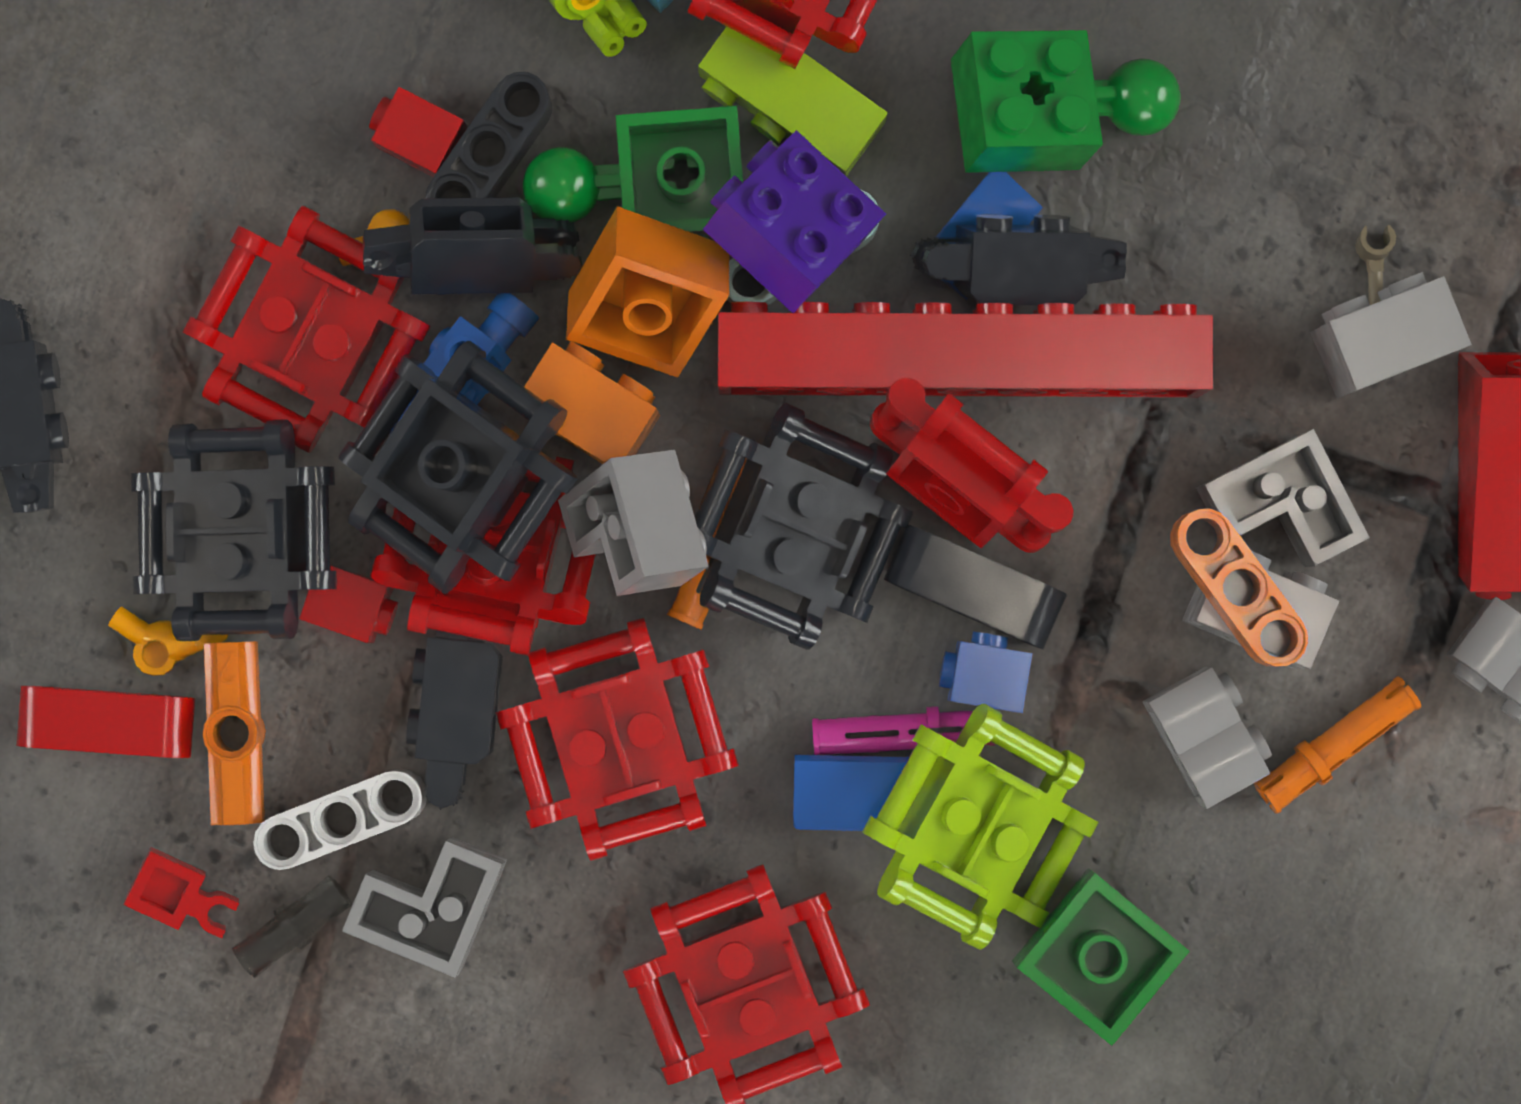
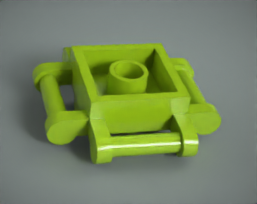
[862,704,1099,950]

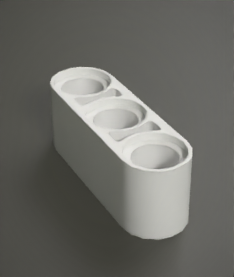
[253,769,427,870]

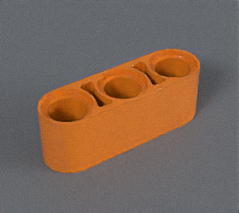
[1170,508,1308,667]

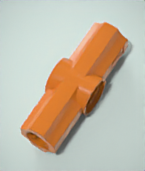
[203,641,266,825]

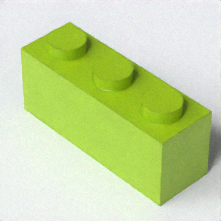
[698,26,888,177]

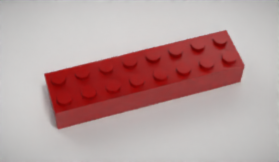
[718,301,1213,398]

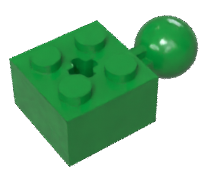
[951,30,1181,173]
[523,106,743,239]

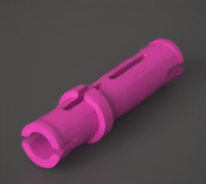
[812,706,995,755]

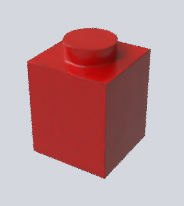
[369,87,468,177]
[299,565,399,643]

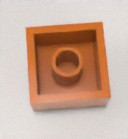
[566,206,729,378]
[524,341,660,464]

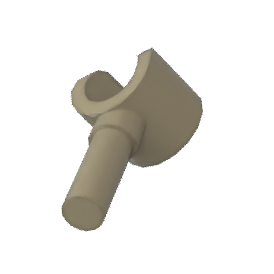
[1355,225,1396,305]

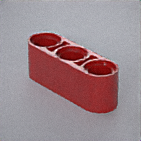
[16,685,195,758]

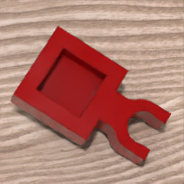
[123,847,239,939]

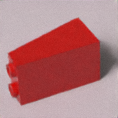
[1458,352,1521,600]

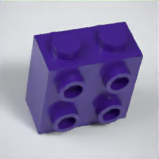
[703,130,886,313]

